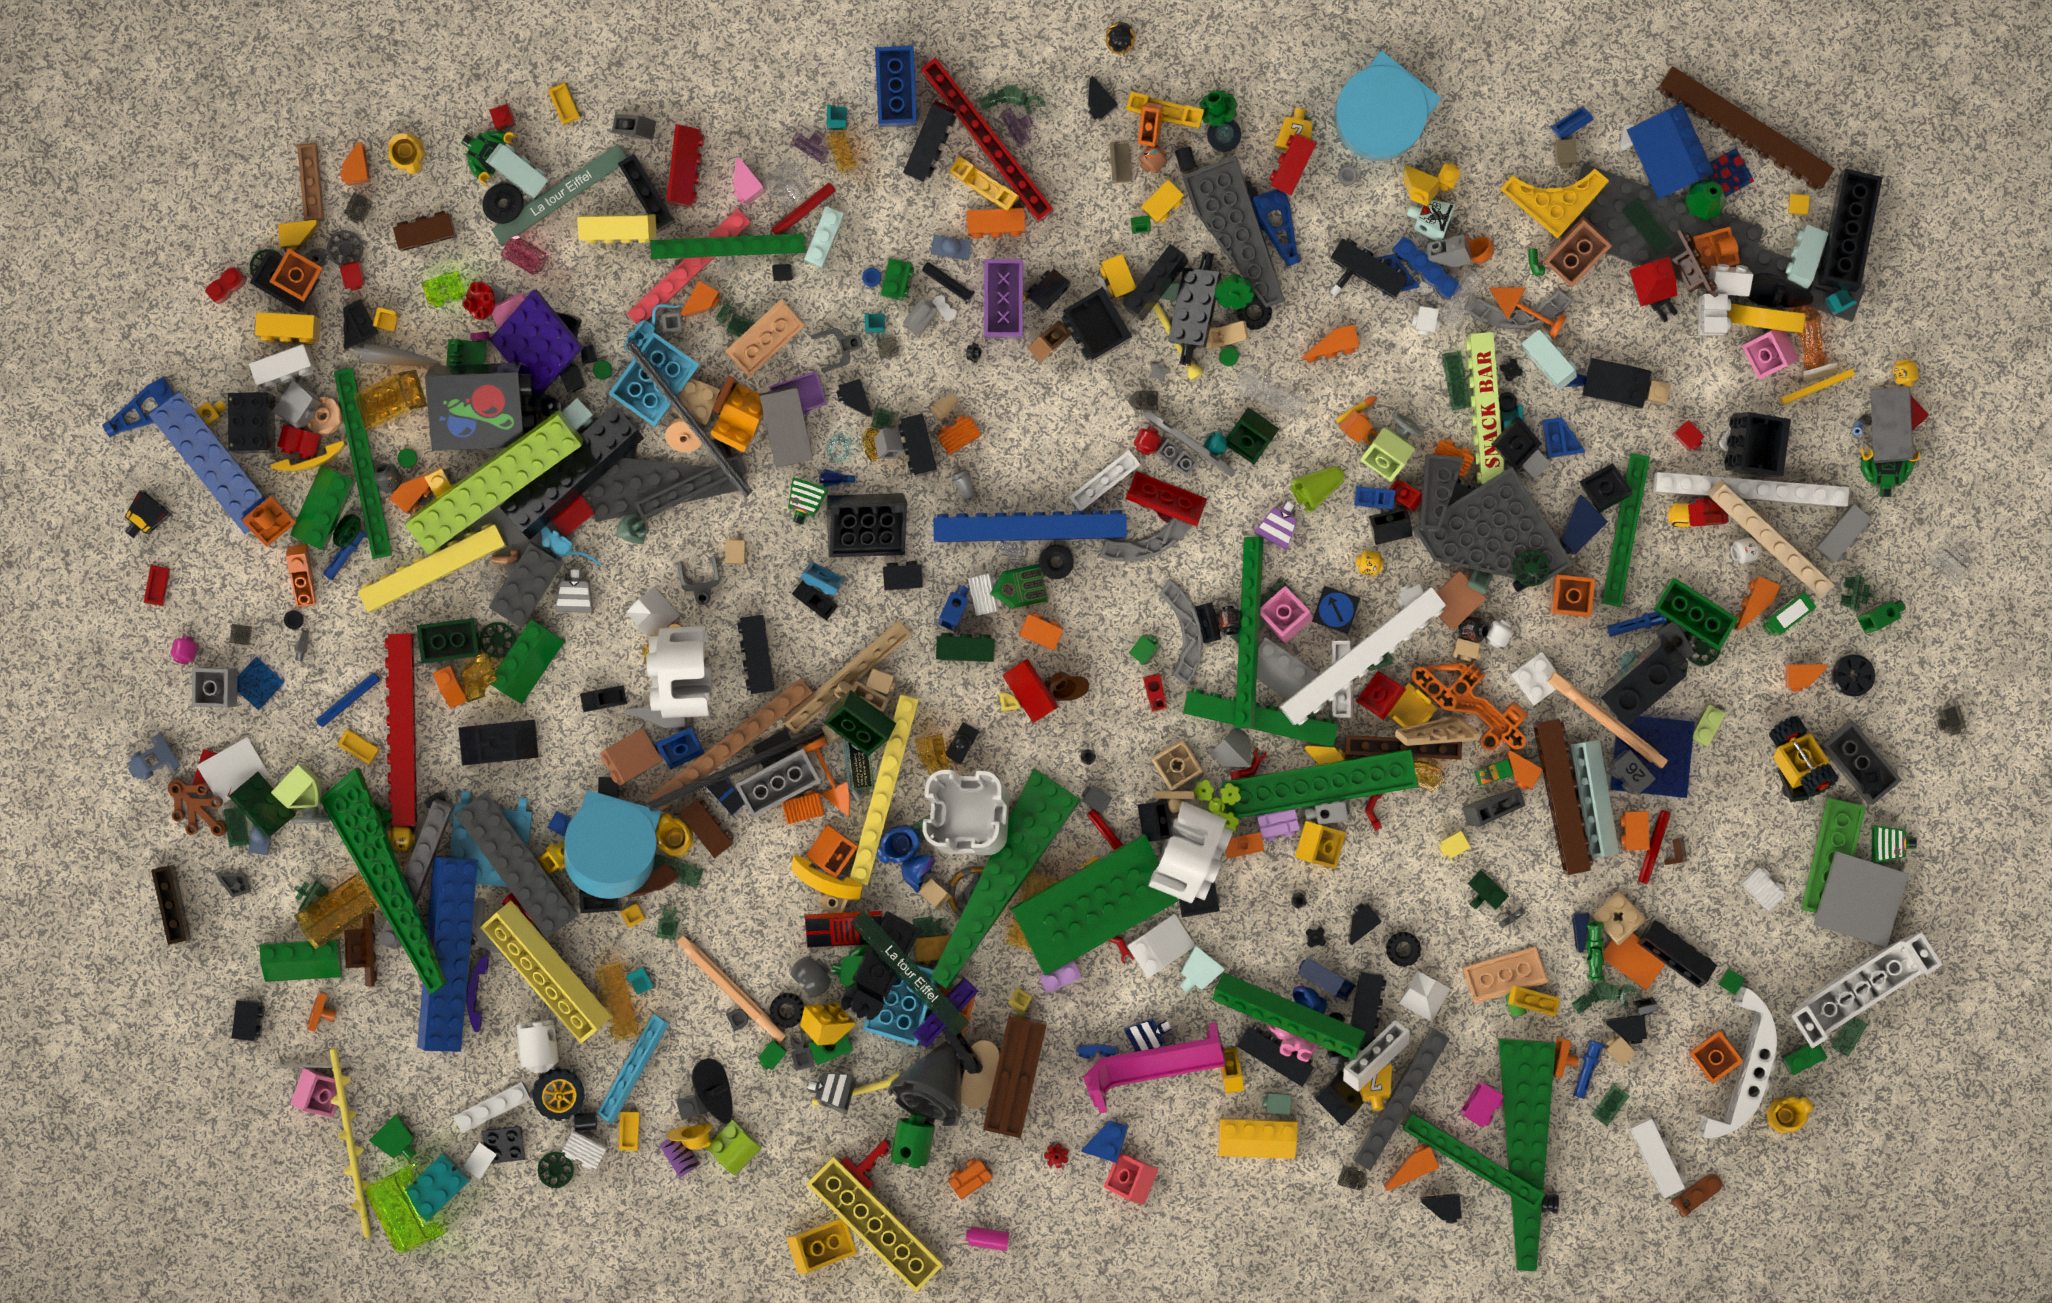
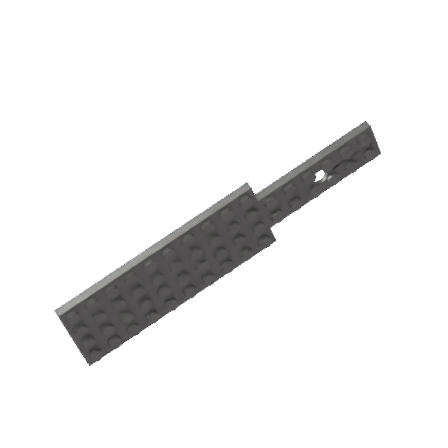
[1561,164,1866,322]

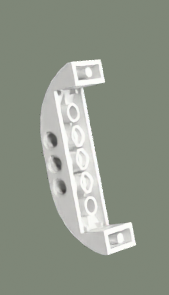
[1791,932,1943,1048]
[1697,986,1777,1138]

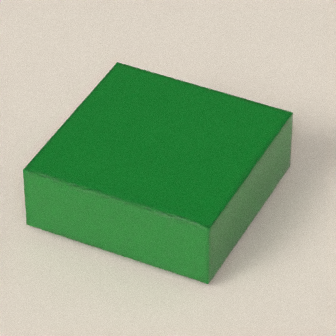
[1131,215,1151,234]
[1718,968,1745,995]

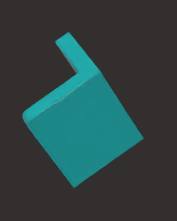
[827,105,847,130]
[1825,289,1857,315]
[865,313,885,334]
[1501,404,1524,430]
[626,966,655,995]

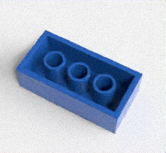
[875,46,917,127]

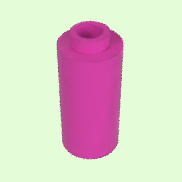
[965,1226,1009,1251]

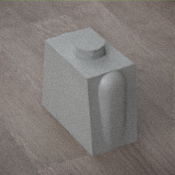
[903,299,937,338]
[272,380,322,428]

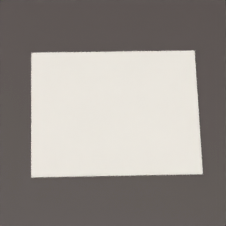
[197,737,270,803]

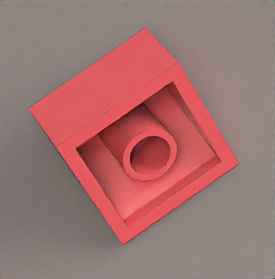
[1104,1153,1158,1205]

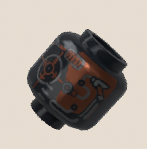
[1217,606,1242,635]
[1458,616,1488,643]

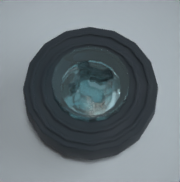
[1207,120,1242,152]

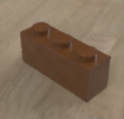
[393,211,457,252]
[679,799,734,859]

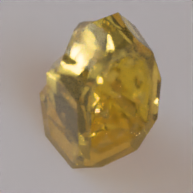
[862,428,880,462]

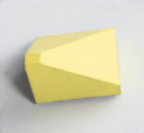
[1008,987,1033,1016]

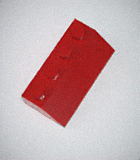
[666,124,704,208]

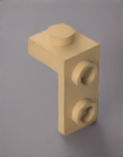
[1206,321,1249,349]

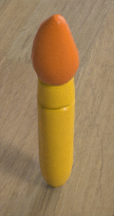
[1336,396,1377,423]

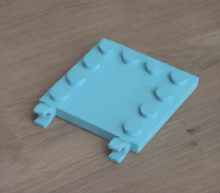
[449,791,532,887]

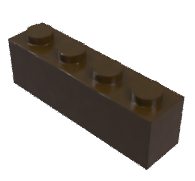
[151,864,191,945]

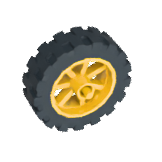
[532,1068,585,1121]

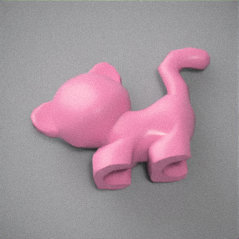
[1268,1024,1319,1062]

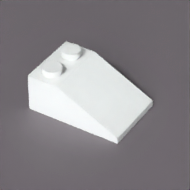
[1127,913,1196,978]

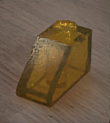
[915,734,949,775]

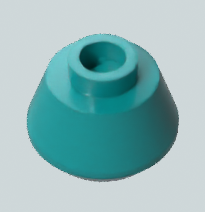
[1203,431,1228,456]

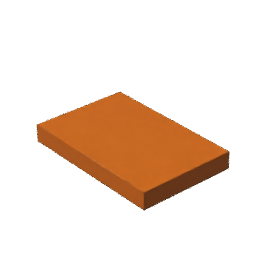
[1601,933,1665,990]

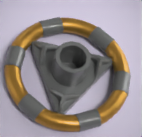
[948,866,984,917]

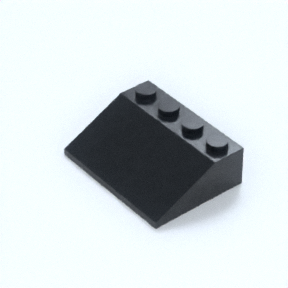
[827,493,907,558]

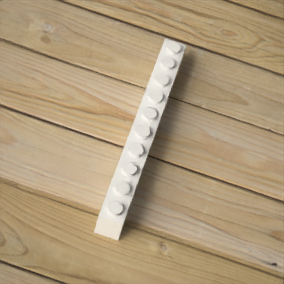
[1653,472,1849,508]
[1279,587,1446,726]

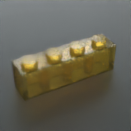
[595,960,640,1042]

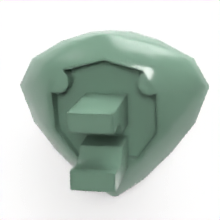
[617,513,650,544]

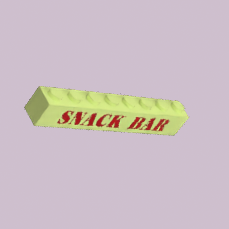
[1466,332,1504,485]

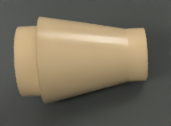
[930,393,959,421]

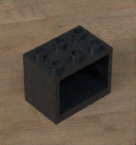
[1061,287,1132,363]
[228,392,276,454]
[1724,412,1791,477]

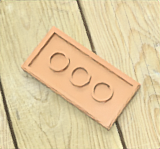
[725,299,805,377]
[1462,946,1548,1004]

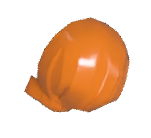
[1465,236,1495,265]

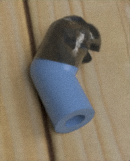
[1852,414,1872,436]

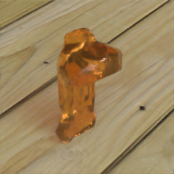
[1792,306,1828,370]

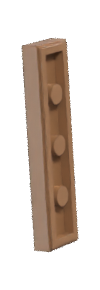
[297,143,324,221]

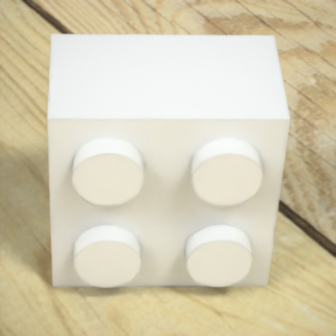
[1509,652,1557,706]

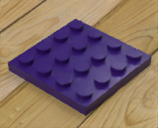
[489,289,584,396]

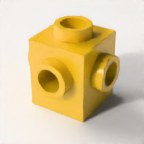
[538,841,565,874]

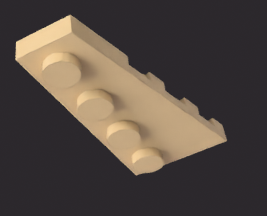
[1395,715,1480,746]

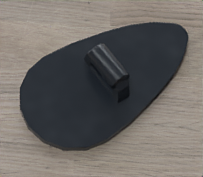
[1747,273,1813,307]
[691,1058,733,1124]

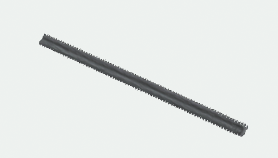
[625,340,753,497]
[648,725,825,811]

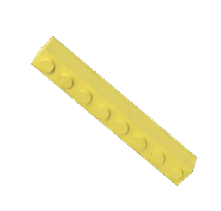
[358,523,508,612]

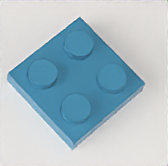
[800,561,845,596]

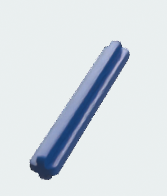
[316,673,380,727]

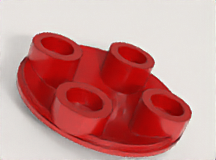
[463,281,495,320]

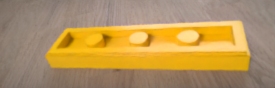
[1779,368,1855,405]

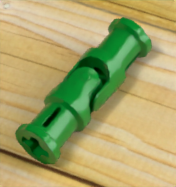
[1587,921,1604,981]

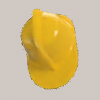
[667,1123,712,1150]

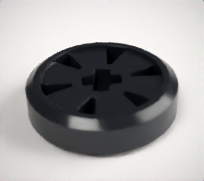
[1832,654,1875,697]

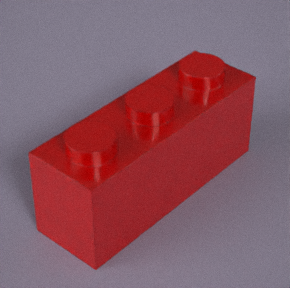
[1269,132,1317,196]

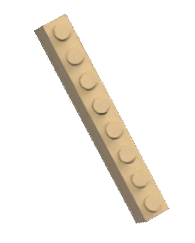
[1707,479,1834,598]

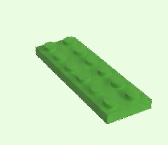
[1801,797,1866,913]

